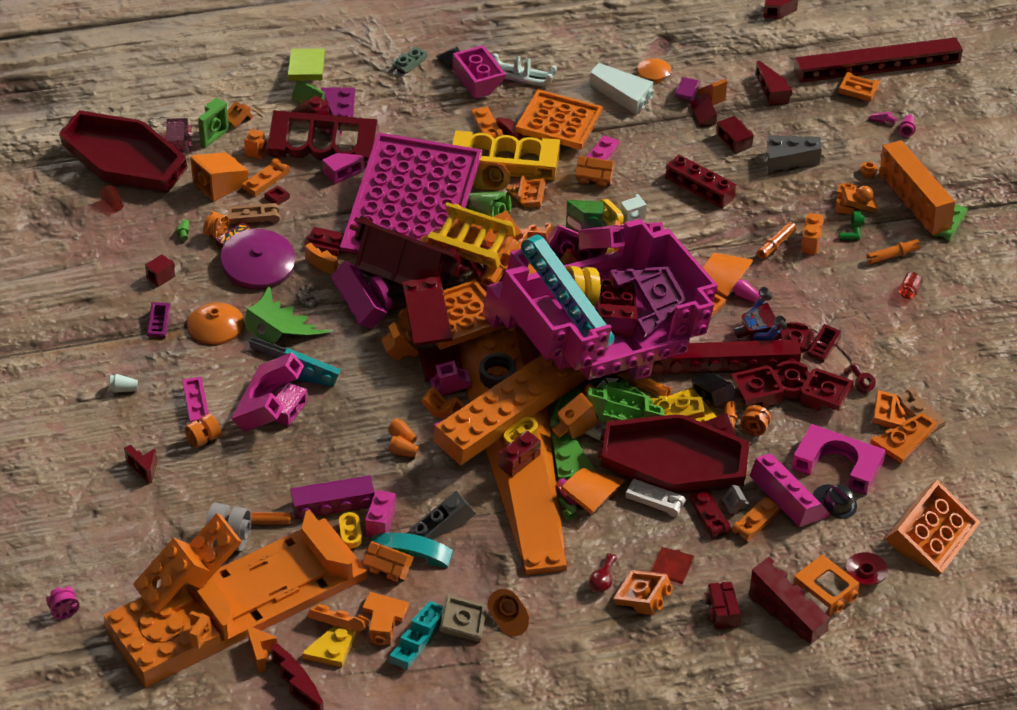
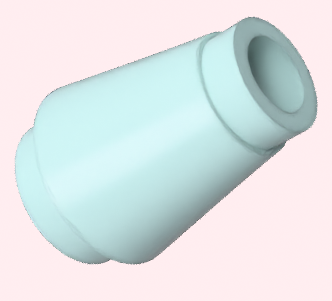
[109,374,138,393]

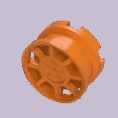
[203,211,229,239]
[740,405,771,436]

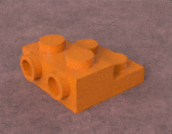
[613,570,672,615]

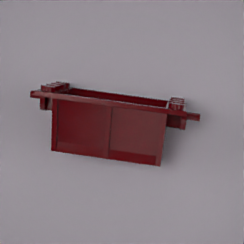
[350,216,471,288]

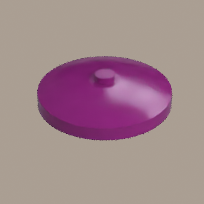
[221,229,295,290]

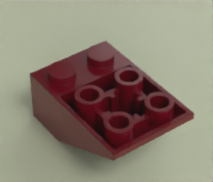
[596,279,638,337]

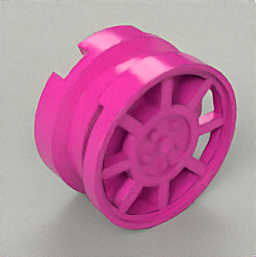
[46,586,80,619]

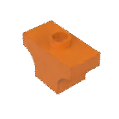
[381,322,419,362]

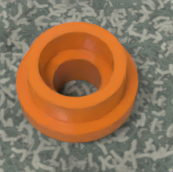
[860,162,878,178]

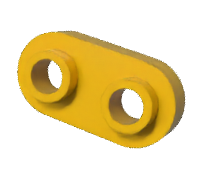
[599,199,624,224]
[504,417,538,445]
[339,512,362,549]

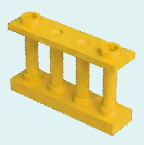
[428,202,516,269]

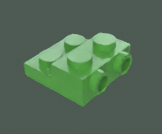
[198,98,229,148]

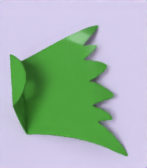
[245,286,334,344]

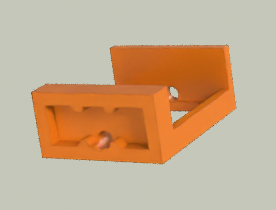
[793,554,860,617]

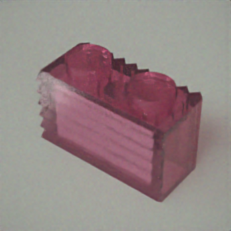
[166,118,192,153]

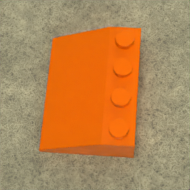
[885,480,981,575]

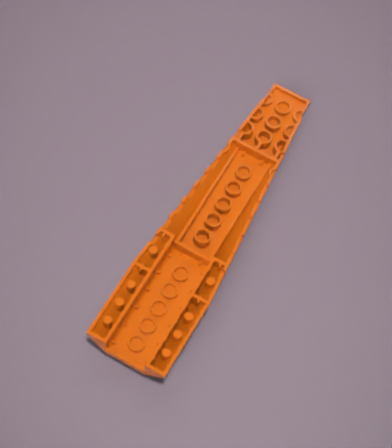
[457,326,567,575]

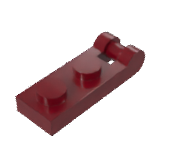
[689,490,731,538]

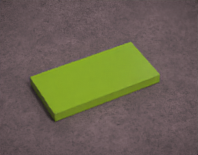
[288,48,325,81]

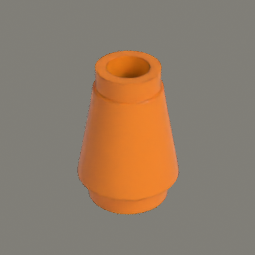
[388,418,417,444]
[388,436,419,458]

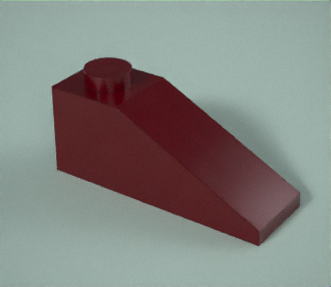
[755,61,792,106]

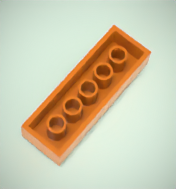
[879,140,955,235]

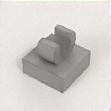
[722,485,749,514]

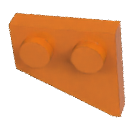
[872,390,906,429]

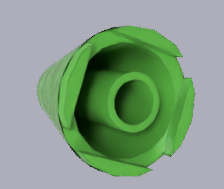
[466,192,511,217]

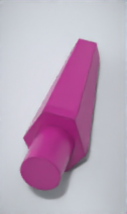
[868,112,898,125]

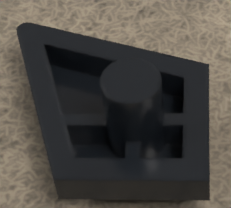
[436,47,460,70]

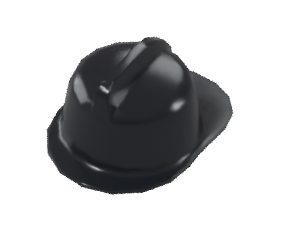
[813,484,858,518]

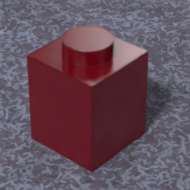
[145,254,176,287]

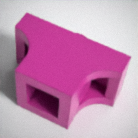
[430,360,472,395]

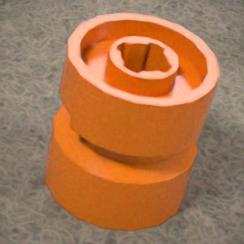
[184,413,222,448]

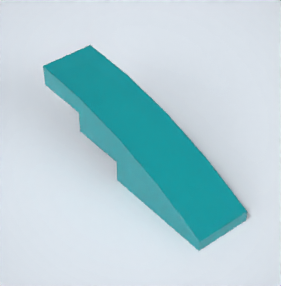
[388,601,443,670]

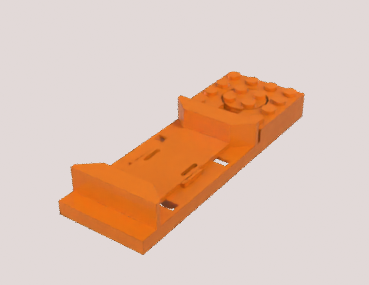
[103,510,368,688]

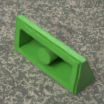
[292,81,325,103]

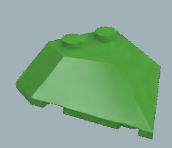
[587,379,665,425]

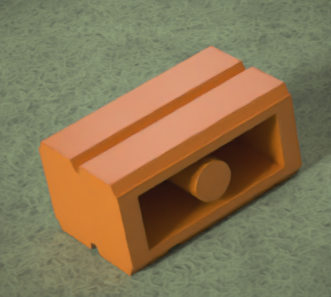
[575,156,615,187]
[363,541,413,582]

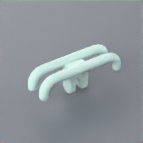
[492,53,557,87]

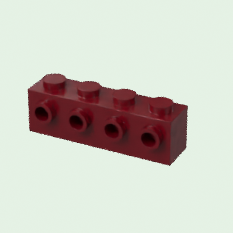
[665,154,737,209]

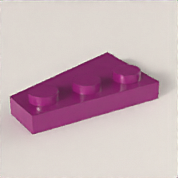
[321,87,355,117]

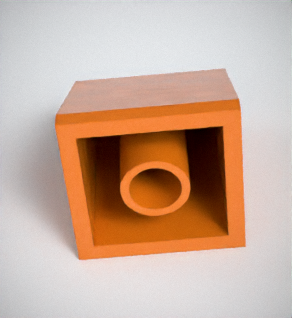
[190,152,249,202]

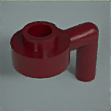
[844,363,876,393]

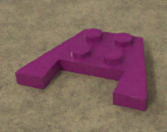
[609,267,686,337]

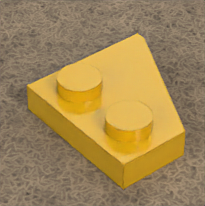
[303,625,355,667]

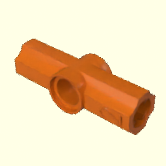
[481,237,519,287]

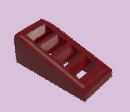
[807,324,841,362]

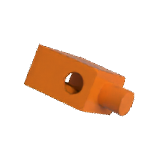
[552,393,599,439]

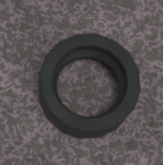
[479,353,517,389]

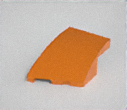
[702,253,754,298]
[561,468,626,514]

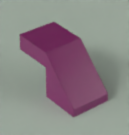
[675,77,701,100]

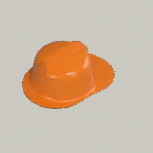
[472,162,510,190]
[487,588,530,636]

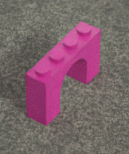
[578,222,663,249]
[231,352,304,432]
[792,424,886,495]

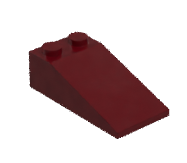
[402,277,453,346]

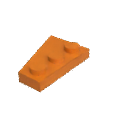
[870,413,938,464]

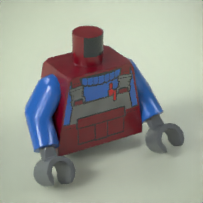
[734,287,787,341]

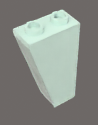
[590,63,654,114]

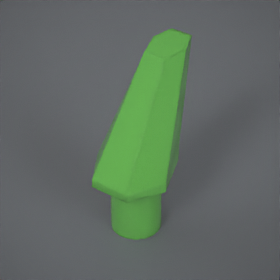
[175,219,189,241]

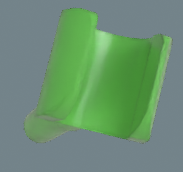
[559,497,577,521]

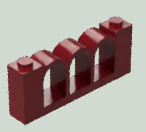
[267,110,379,166]

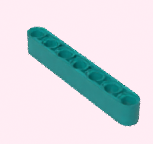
[521,234,615,348]

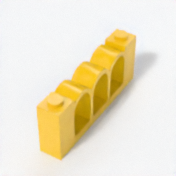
[452,130,560,181]

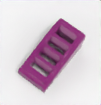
[147,302,171,338]

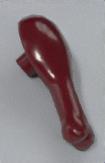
[588,553,617,592]

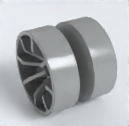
[205,502,251,551]

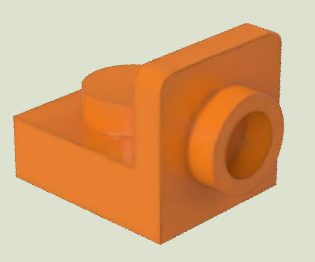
[227,101,253,128]
[189,611,212,649]

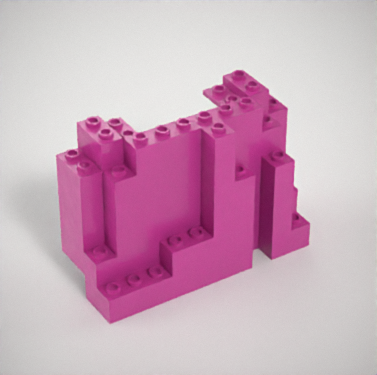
[482,219,718,380]

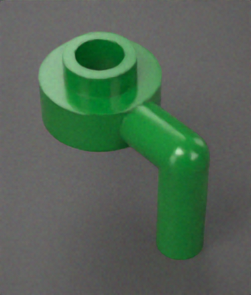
[839,211,865,240]

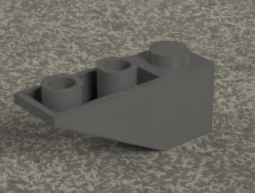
[409,490,476,539]

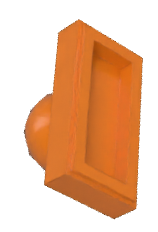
[842,186,879,213]

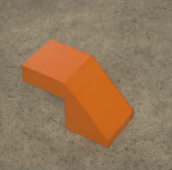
[420,387,464,419]

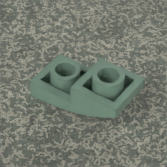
[392,46,428,72]

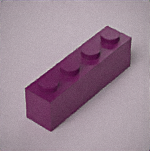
[290,475,375,519]

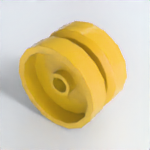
[566,266,601,308]

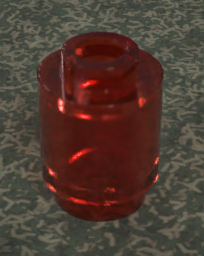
[899,272,923,299]

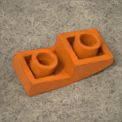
[835,183,857,214]
[305,243,339,274]

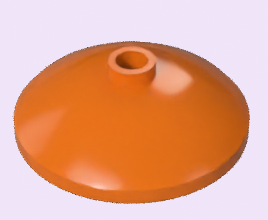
[187,302,244,345]

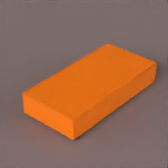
[362,592,409,622]

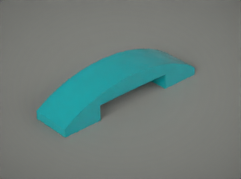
[371,532,453,568]

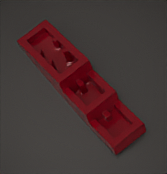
[271,643,324,710]

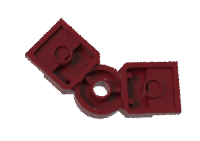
[731,361,854,411]

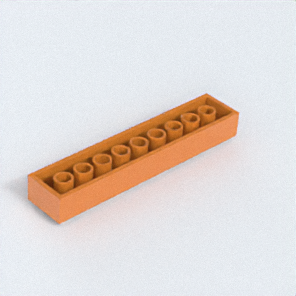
[433,355,587,465]

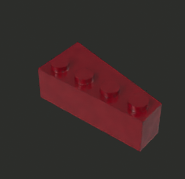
[749,557,830,644]

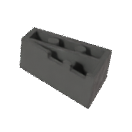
[766,135,822,175]

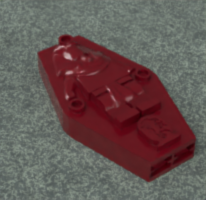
[59,110,188,192]
[598,414,750,493]

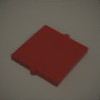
[651,547,694,584]

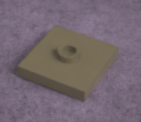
[439,594,487,643]

